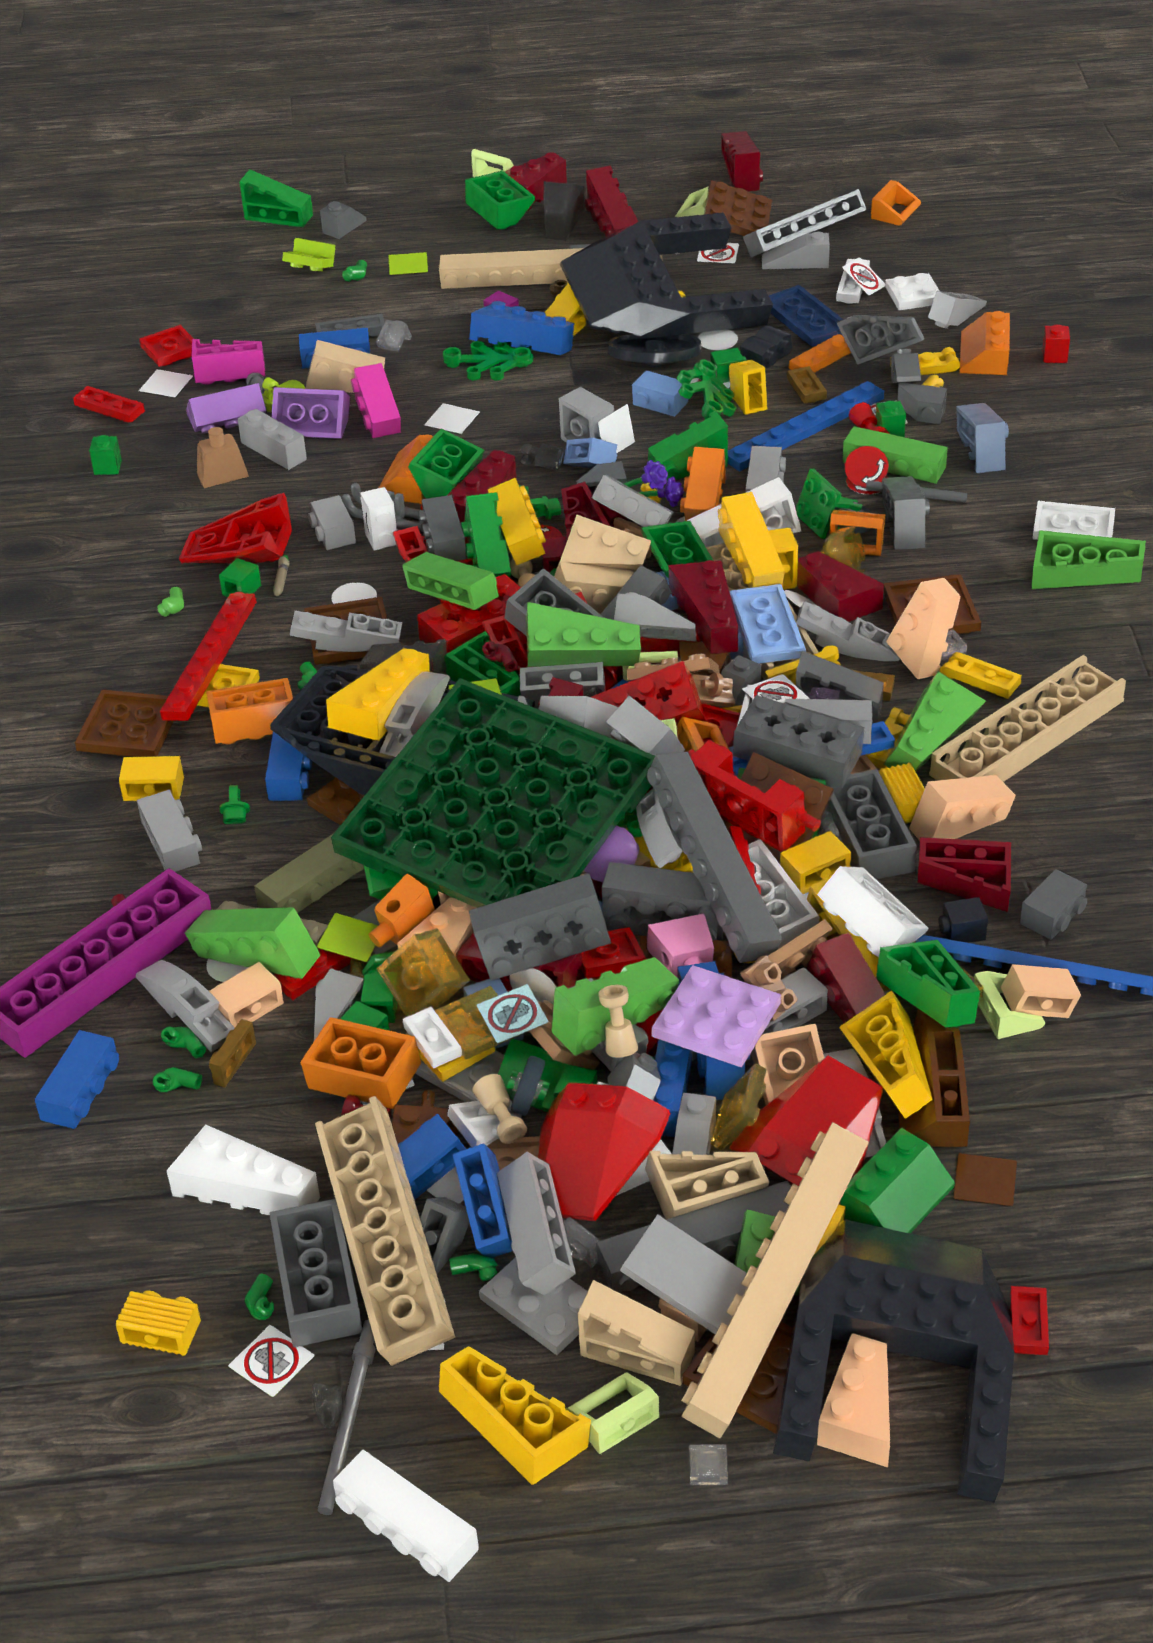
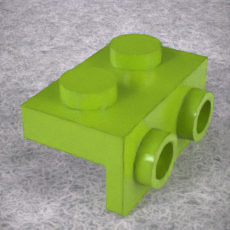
[282,238,335,271]

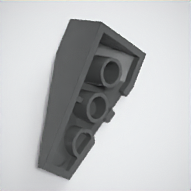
[837,315,925,364]

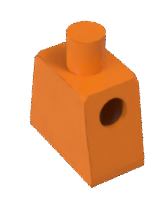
[368,873,435,948]

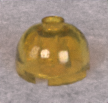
[820,526,866,574]

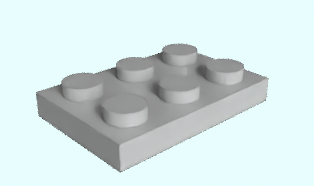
[479,1257,588,1355]

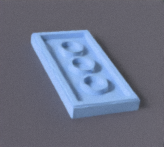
[729,584,806,664]

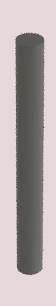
[866,480,968,503]

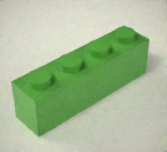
[843,426,948,484]
[402,552,499,610]

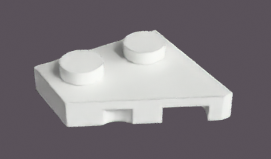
[447,1100,522,1147]

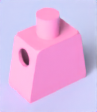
[647,914,714,977]

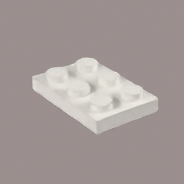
[1033,501,1115,540]

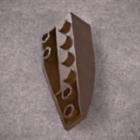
[897,1009,970,1147]

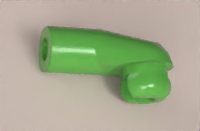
[157,587,184,617]

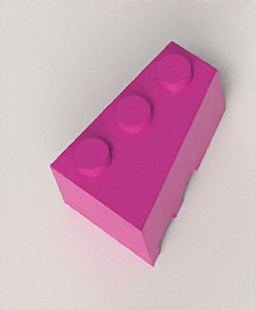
[192,339,265,384]
[351,363,401,438]

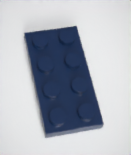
[769,285,843,347]

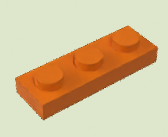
[789,334,851,373]

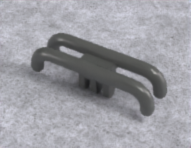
[341,483,423,532]

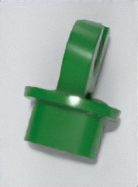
[530,496,562,520]
[219,785,250,824]

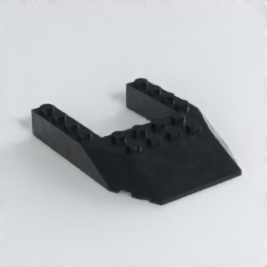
[560,213,773,339]
[270,664,535,795]
[773,1220,1014,1503]

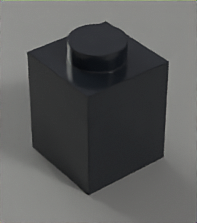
[938,897,988,943]

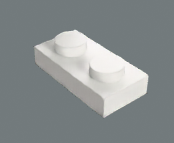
[403,1007,462,1069]

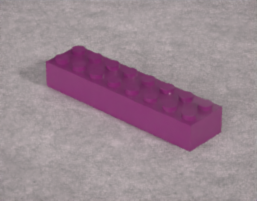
[0,868,212,1058]

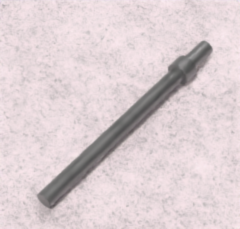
[318,1320,375,1515]

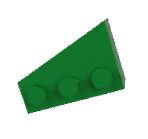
[239,169,313,227]
[648,410,728,482]
[445,631,521,697]

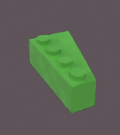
[1031,530,1146,589]
[526,602,641,667]
[884,671,986,772]
[185,907,321,979]
[552,957,679,1056]

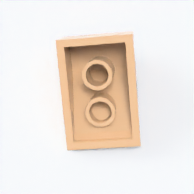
[751,1023,824,1105]

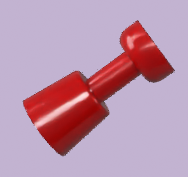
[849,402,889,434]

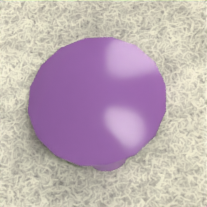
[584,826,640,882]

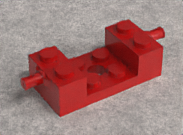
[688,740,821,852]

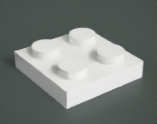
[885,273,939,310]

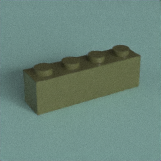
[254,834,364,913]

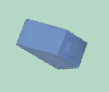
[563,438,618,468]

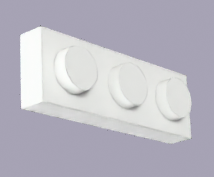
[836,259,870,304]

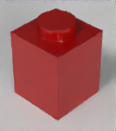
[1042,324,1070,363]

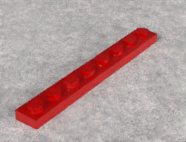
[160,592,257,721]

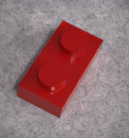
[1010,1286,1049,1355]

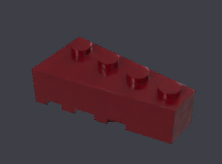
[446,450,516,524]
[561,481,610,540]
[668,560,738,654]

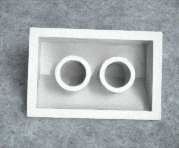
[817,866,929,957]

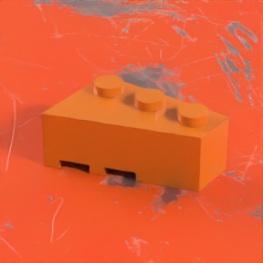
[680,447,726,521]

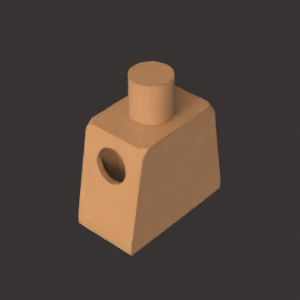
[197,427,249,488]

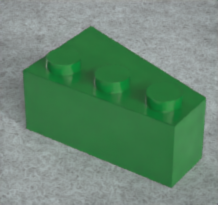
[461,492,511,578]
[876,940,980,1027]

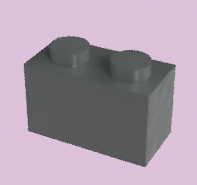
[1020,869,1088,940]

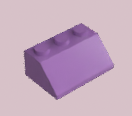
[186,383,266,434]
[272,387,350,439]

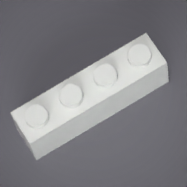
[333,1450,479,1582]

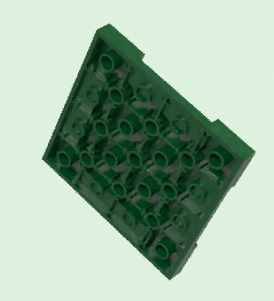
[331,678,655,908]

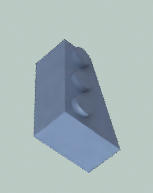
[956,403,1009,473]

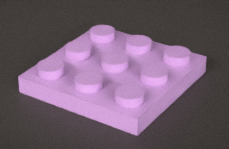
[652,965,781,1067]

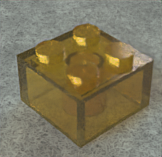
[377,928,470,1017]

